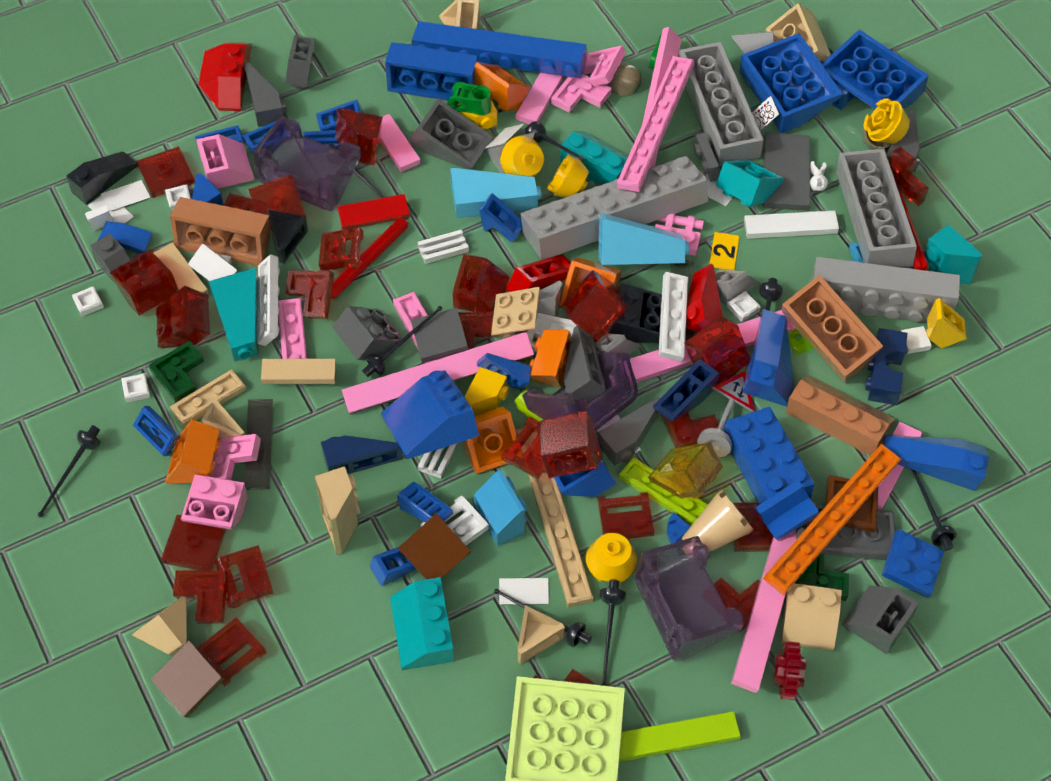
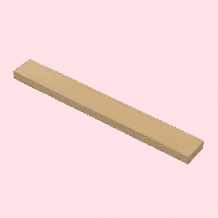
[516,424,593,607]

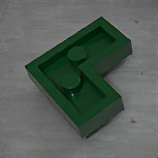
[149,341,204,403]
[795,554,849,601]

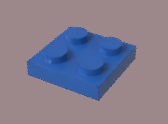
[881,529,944,598]

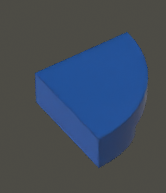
[667,512,691,548]

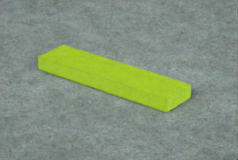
[619,457,708,525]

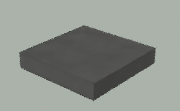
[411,308,469,363]

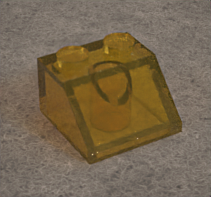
[648,442,723,499]

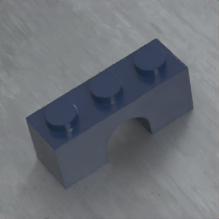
[865,328,908,405]

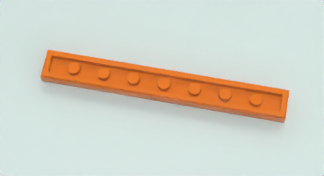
[763,443,901,596]

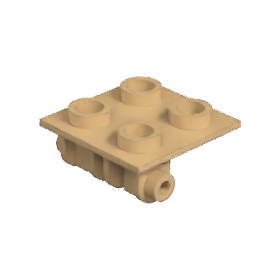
[491,287,540,339]

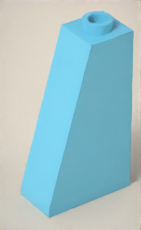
[450,168,542,218]
[598,213,689,265]

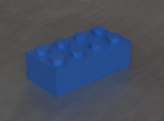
[385,42,478,101]
[724,407,815,504]

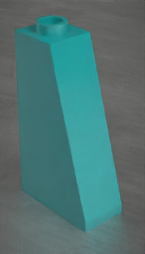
[209,268,258,361]

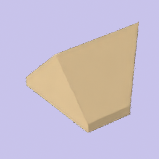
[439,0,480,29]
[202,400,245,439]
[132,596,187,655]
[518,605,565,665]

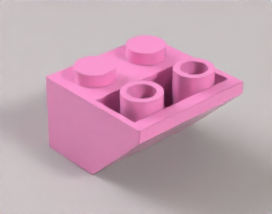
[196,134,254,189]
[181,474,248,530]

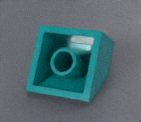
[716,160,784,207]
[924,225,982,285]

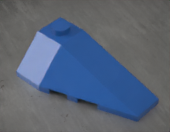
[742,309,794,407]
[549,404,616,497]
[883,435,989,491]

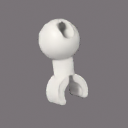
[810,161,828,191]

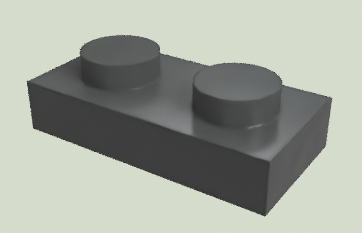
[693,132,719,182]

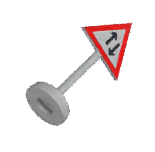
[697,371,754,457]

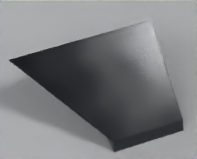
[268,209,308,264]

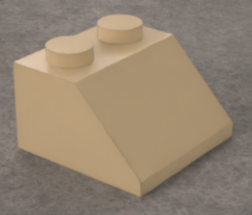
[781,583,842,651]

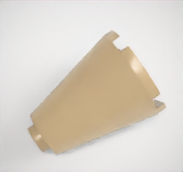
[681,490,754,558]

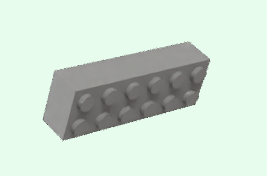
[678,42,763,166]
[836,149,917,267]
[810,257,960,322]

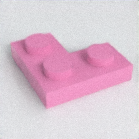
[583,45,626,86]
[551,74,612,113]
[207,434,261,480]

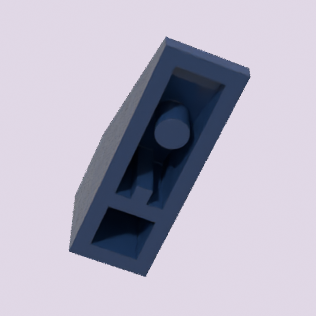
[653,359,719,422]
[321,435,402,474]

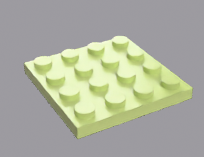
[505,676,625,781]

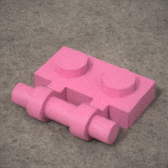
[655,213,704,256]

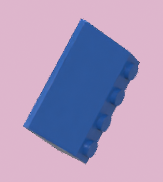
[822,29,929,109]
[740,33,842,133]
[381,370,479,459]

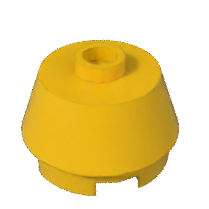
[864,99,910,144]
[500,136,544,177]
[547,154,589,198]
[586,533,637,583]

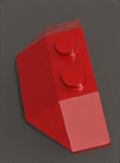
[198,42,252,112]

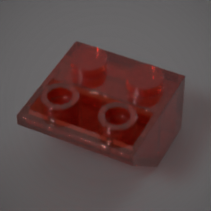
[335,108,383,166]
[109,250,180,316]
[453,254,510,316]
[562,270,627,343]
[156,286,210,349]
[684,316,750,384]
[540,411,603,478]

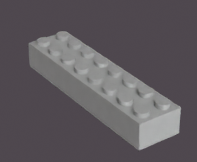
[521,156,708,260]

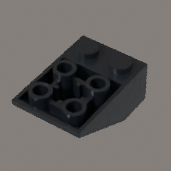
[607,283,662,343]

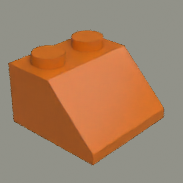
[475,62,530,112]
[560,257,622,319]
[530,329,572,388]
[462,407,523,474]
[165,419,221,484]

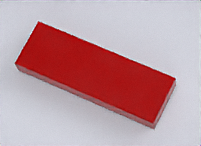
[337,194,410,230]

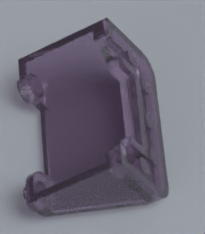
[253,115,361,211]
[522,351,638,439]
[635,536,743,662]

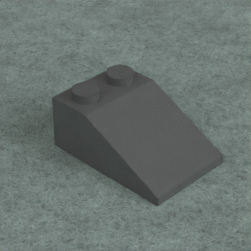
[409,98,493,170]

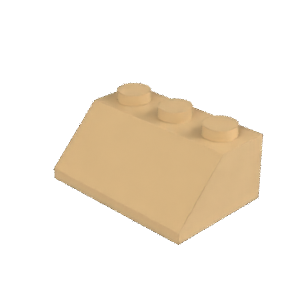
[766,3,831,64]
[315,466,360,555]

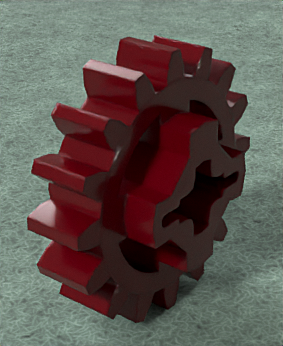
[774,641,806,700]

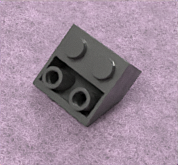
[332,306,402,361]
[842,585,919,654]

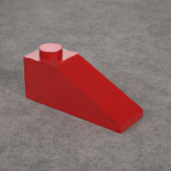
[506,254,571,292]
[686,263,724,335]

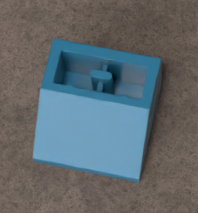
[474,470,527,546]

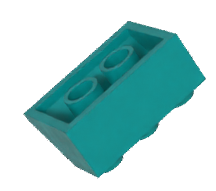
[560,131,629,185]
[390,577,454,670]

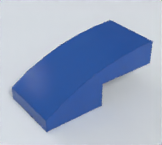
[98,221,152,255]

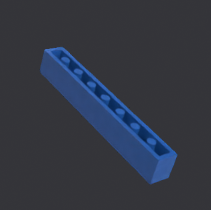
[412,21,587,78]

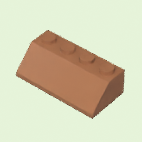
[170,197,270,266]
[782,275,883,383]
[786,375,895,456]

